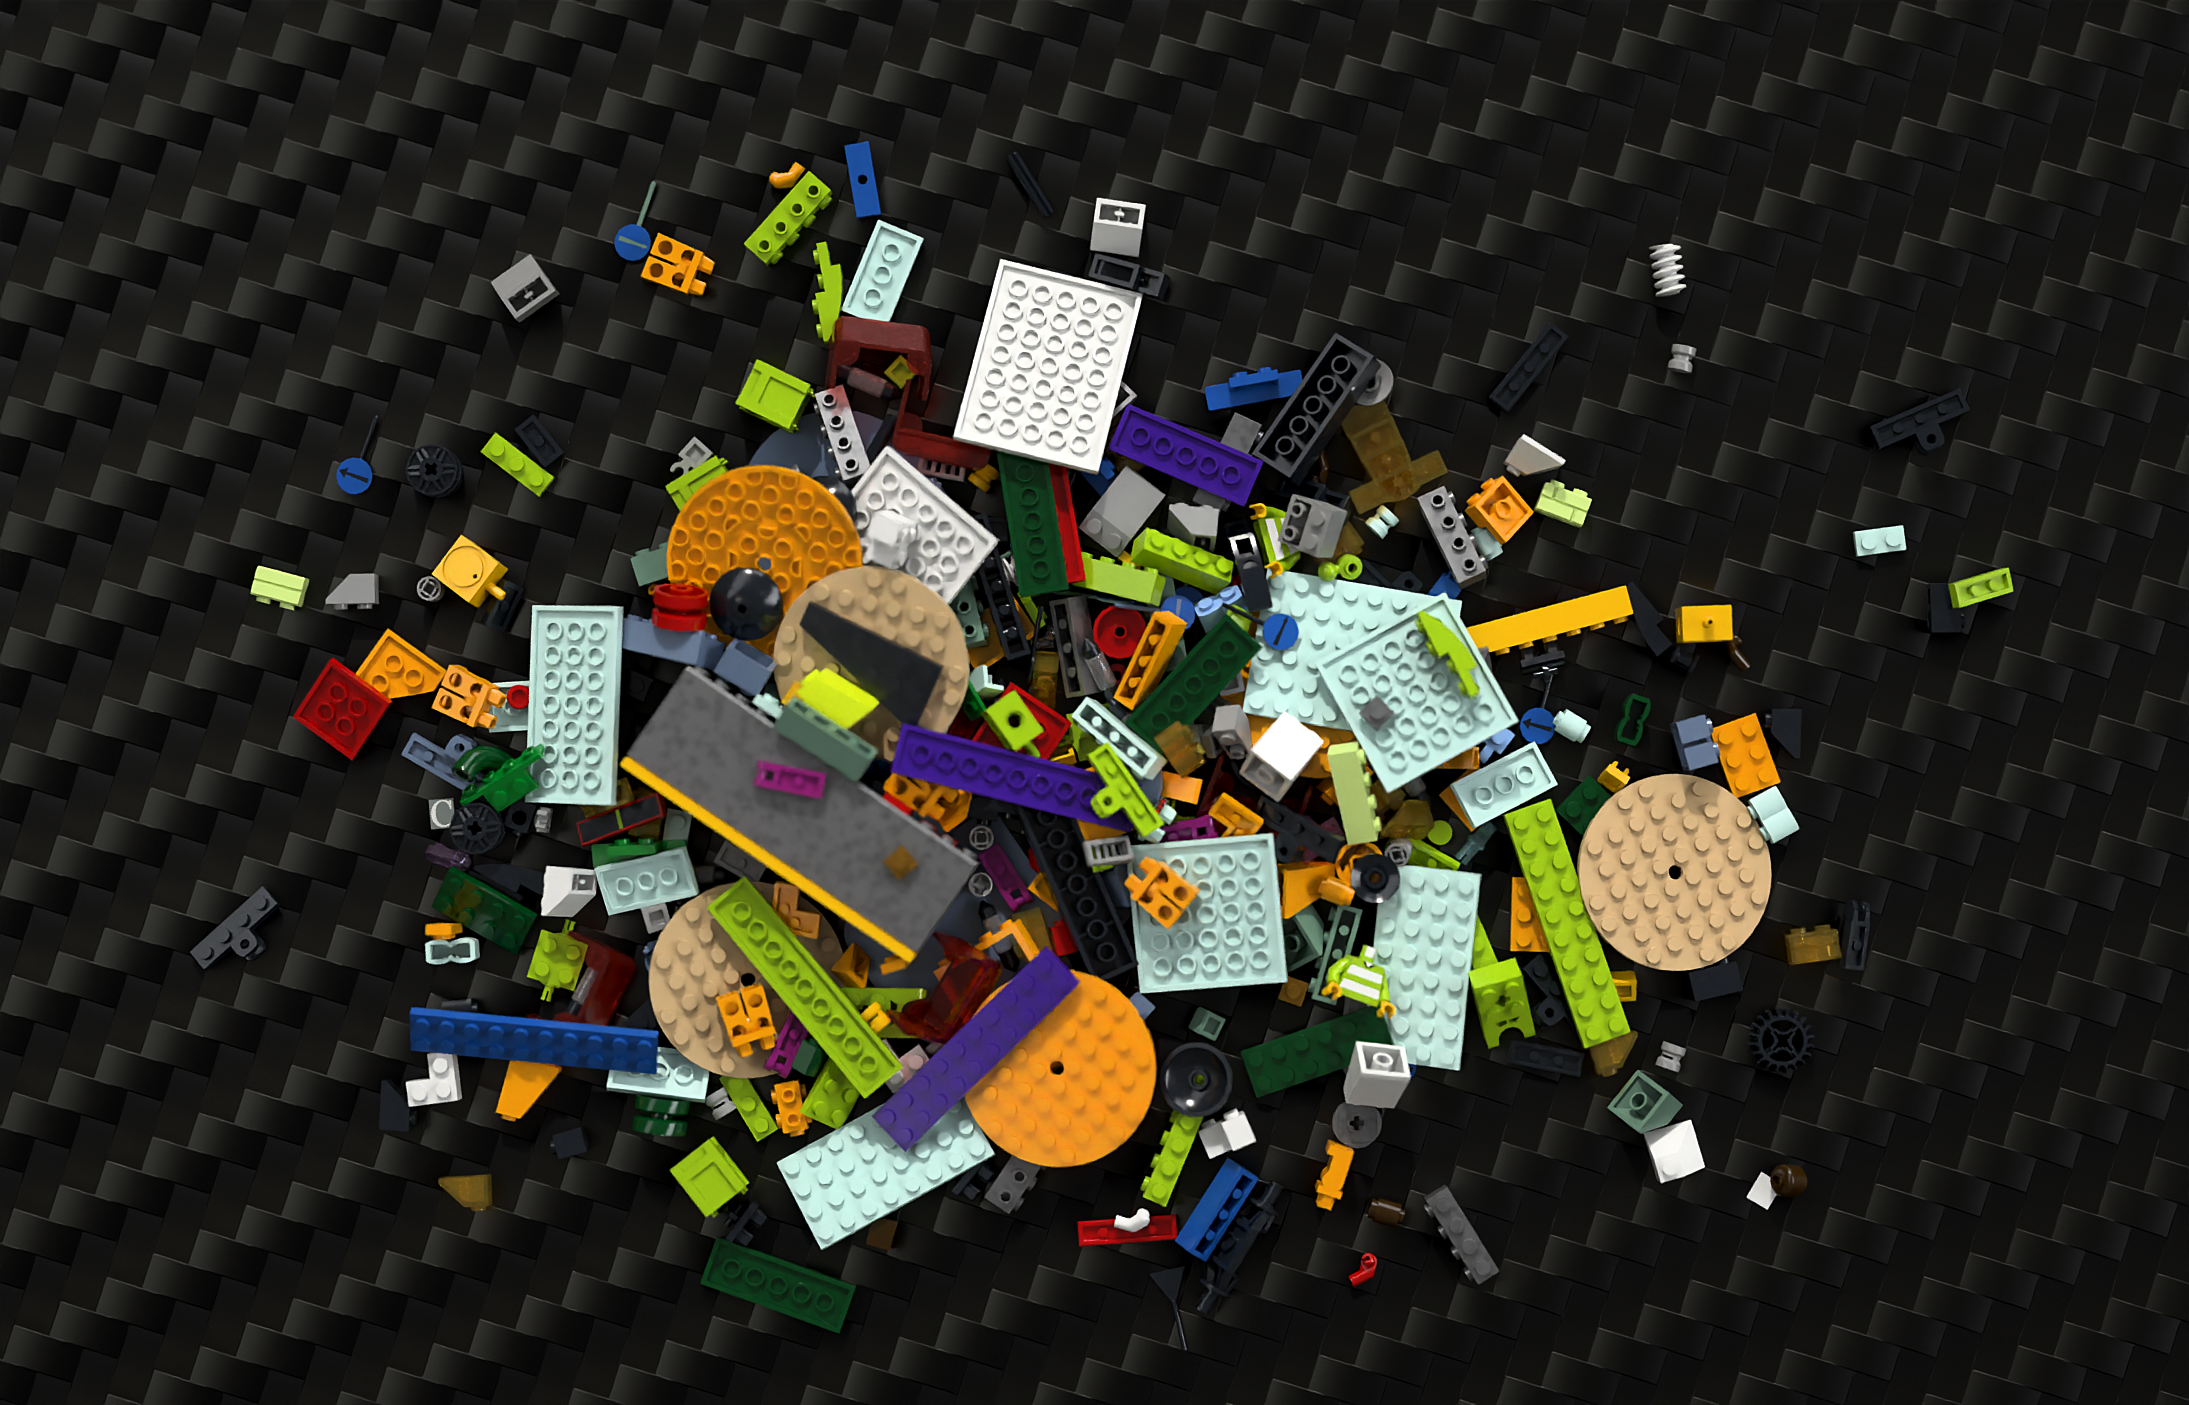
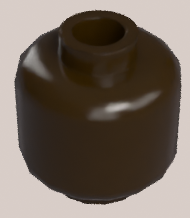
[1770,1165,1808,1197]

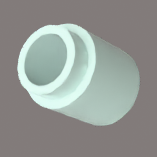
[1471,526,1503,562]
[1552,709,1591,743]

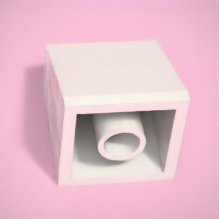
[1239,711,1324,802]
[1343,1041,1410,1108]

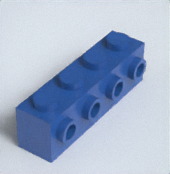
[1175,1158,1259,1262]

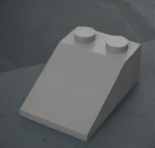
[1078,465,1165,557]

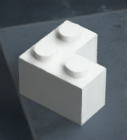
[865,511,918,569]
[882,1038,931,1094]
[406,1053,462,1107]
[1198,1109,1256,1159]

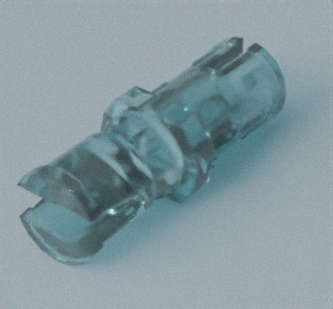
[1454,821,1498,866]

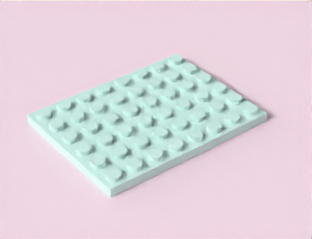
[1243,568,1462,732]

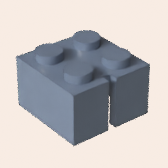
[714,638,777,696]
[1670,715,1720,771]

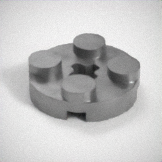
[1332,1101,1382,1148]

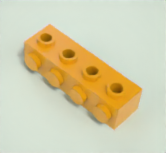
[1113,611,1188,710]

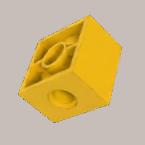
[432,535,508,608]
[1675,605,1733,643]

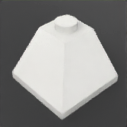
[1504,434,1566,477]
[1643,1120,1705,1183]

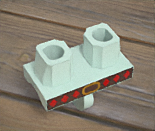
[1137,797,1177,844]

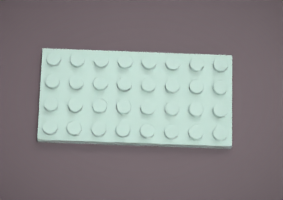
[525,605,623,805]
[1367,865,1481,1070]
[777,1096,996,1250]

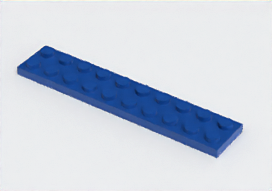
[410,1007,658,1074]

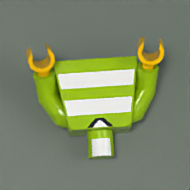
[1249,503,1301,579]
[1322,945,1396,1019]

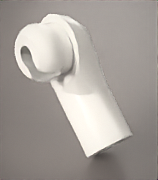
[1114,1209,1150,1232]

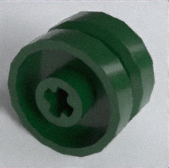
[632,1094,690,1136]

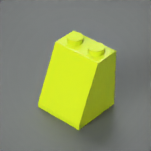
[796,668,879,729]

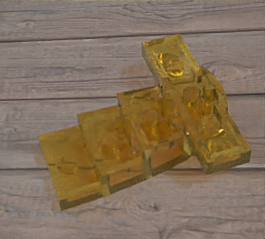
[1341,400,1448,514]

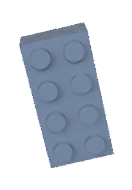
[622,614,725,671]

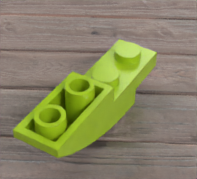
[812,242,843,344]
[1414,610,1480,700]

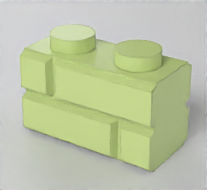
[1534,480,1592,528]
[250,566,309,610]

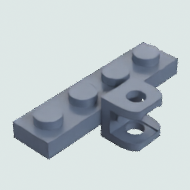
[401,733,488,803]

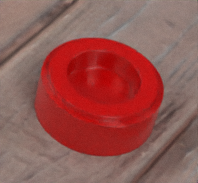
[507,685,529,709]

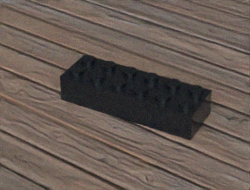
[1252,332,1382,486]

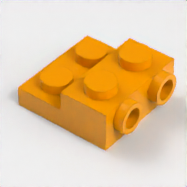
[1464,476,1534,545]

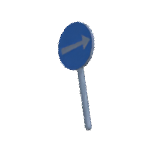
[1114,595,1195,630]

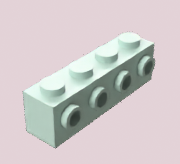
[1072,697,1167,780]

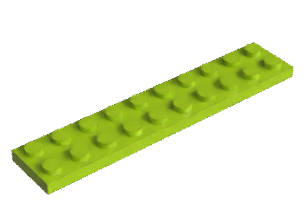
[1503,799,1631,1048]
[707,875,903,1099]

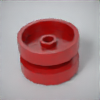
[651,584,709,631]
[1093,606,1146,659]

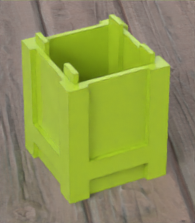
[736,359,816,435]
[665,456,729,511]
[670,1136,750,1217]

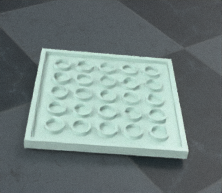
[1315,592,1518,794]
[1127,833,1288,993]

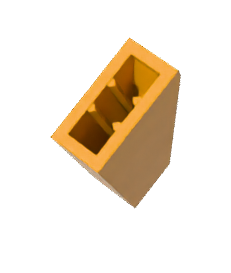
[1161,771,1202,804]
[1277,859,1336,919]
[496,1060,562,1122]

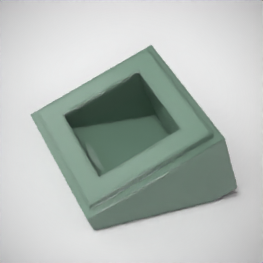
[1189,1006,1226,1041]

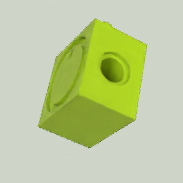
[980,690,1043,758]

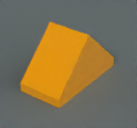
[830,942,871,989]

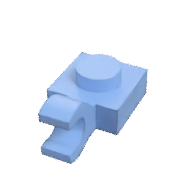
[1479,728,1515,764]

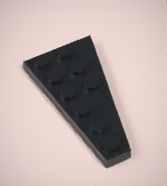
[799,601,944,727]

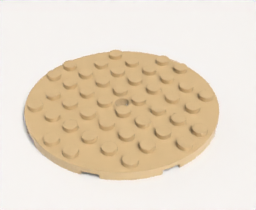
[773,566,970,761]
[1577,774,1772,971]
[649,881,846,1078]

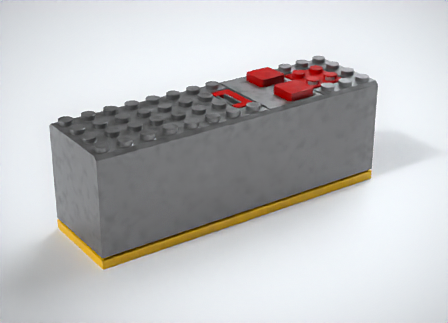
[620,665,981,963]

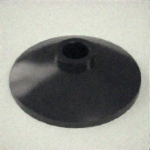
[1351,853,1400,903]

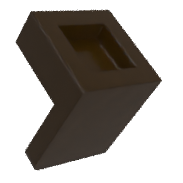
[866,1216,899,1251]

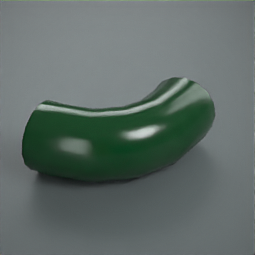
[451,745,512,782]

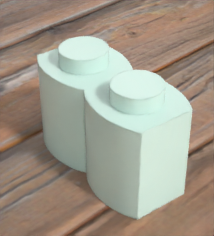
[1747,786,1800,844]
[425,937,480,964]

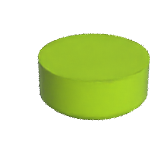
[1427,820,1452,845]

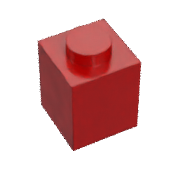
[1048,920,1076,956]

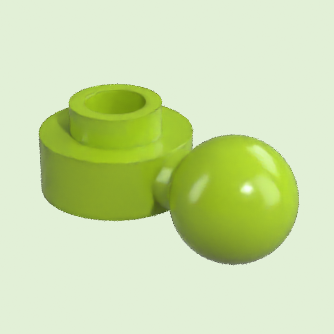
[1318,554,1362,581]

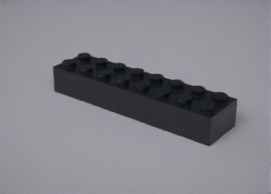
[1012,803,1139,981]

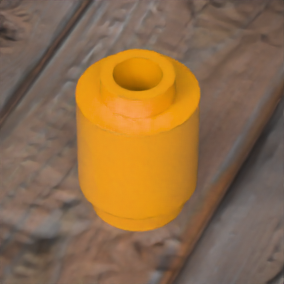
[1318,875,1355,906]

